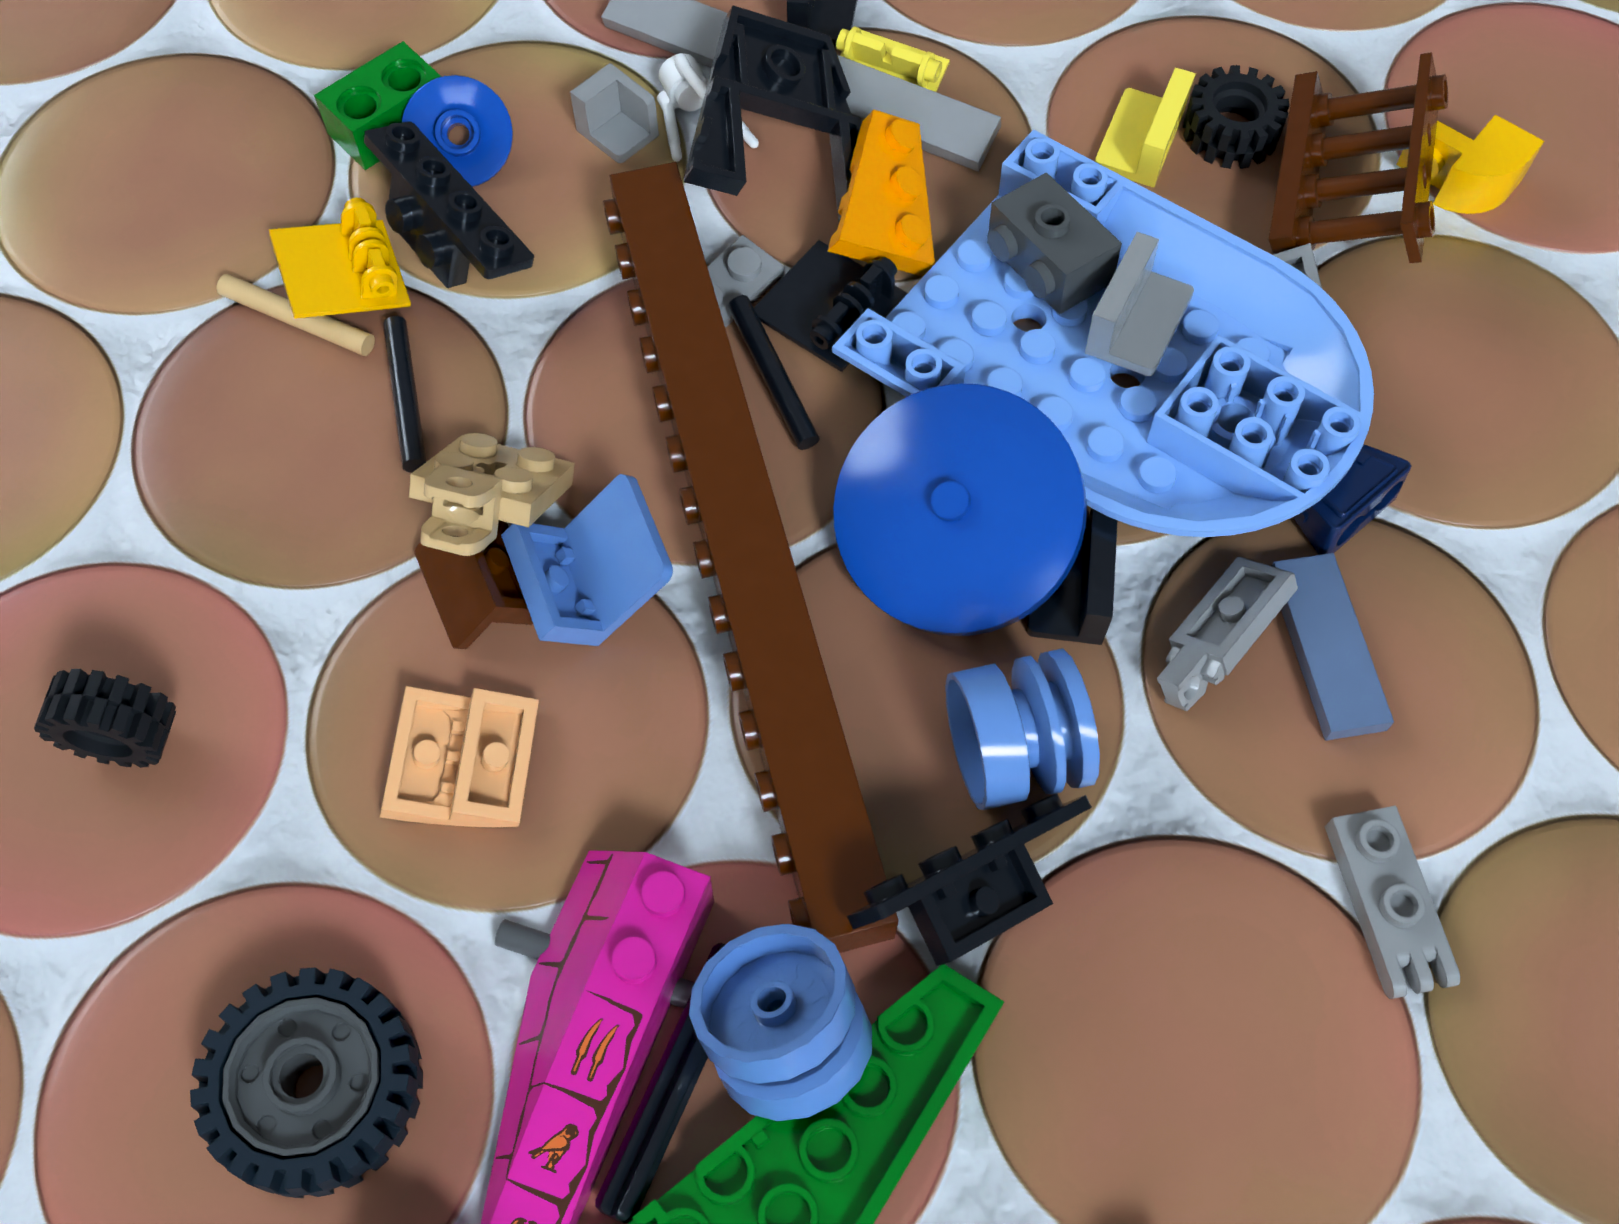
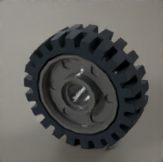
[190,967,423,1198]

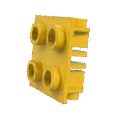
[269,198,411,319]

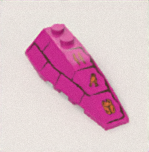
[481,850,714,1224]

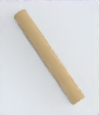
[216,274,375,356]

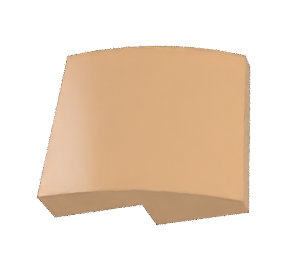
[380,686,539,827]

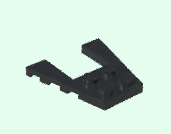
[684,5,862,222]

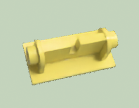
[836,26,950,92]

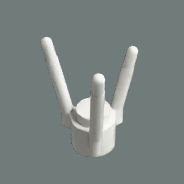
[657,53,759,162]

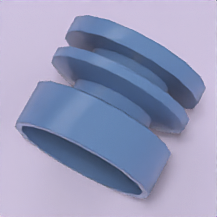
[945,648,1100,810]

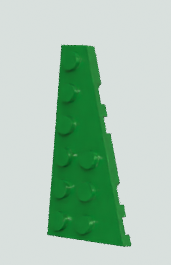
[628,964,1004,1224]

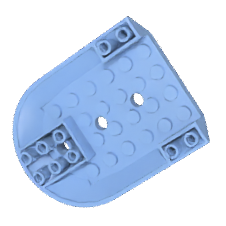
[832,129,1374,537]

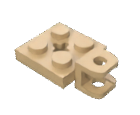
[409,433,575,556]

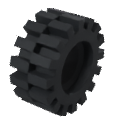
[1183,65,1290,169]
[34,669,176,768]

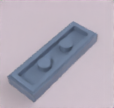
[1272,553,1394,741]

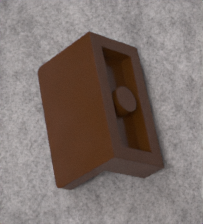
[415,520,533,649]

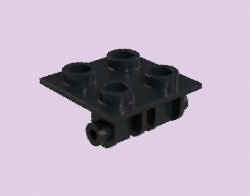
[754,240,908,372]

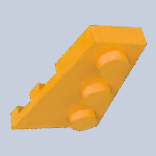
[827,109,935,276]

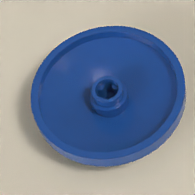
[833,383,1087,636]

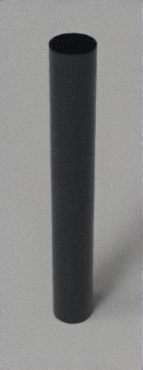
[728,295,820,450]
[383,316,426,473]

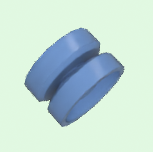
[689,924,872,1121]

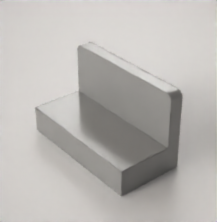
[1085,232,1194,376]

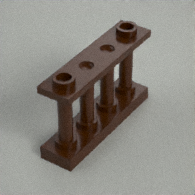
[1268,52,1448,263]

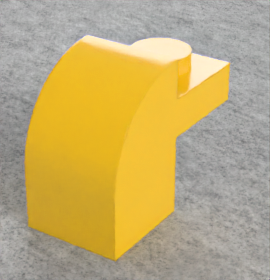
[1396,115,1544,214]

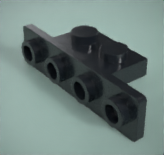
[364,122,534,288]
[847,793,1092,966]

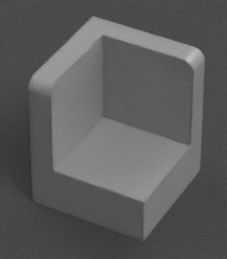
[570,63,659,163]

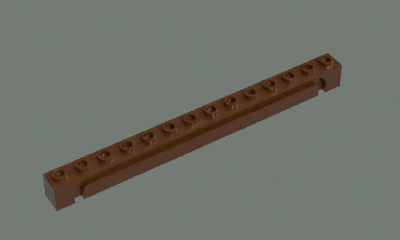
[603,162,899,953]

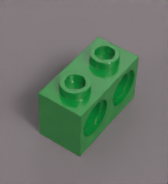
[314,41,442,170]

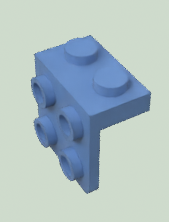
[501,474,673,646]

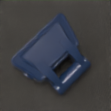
[1293,444,1412,555]

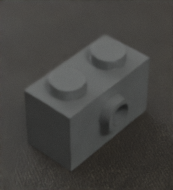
[987,172,1122,315]

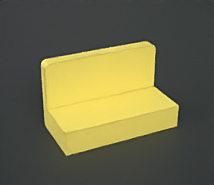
[1095,67,1196,188]

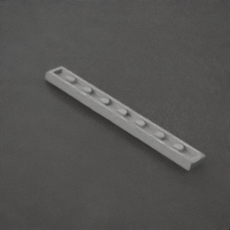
[601,0,1001,172]

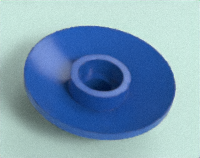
[402,75,513,187]

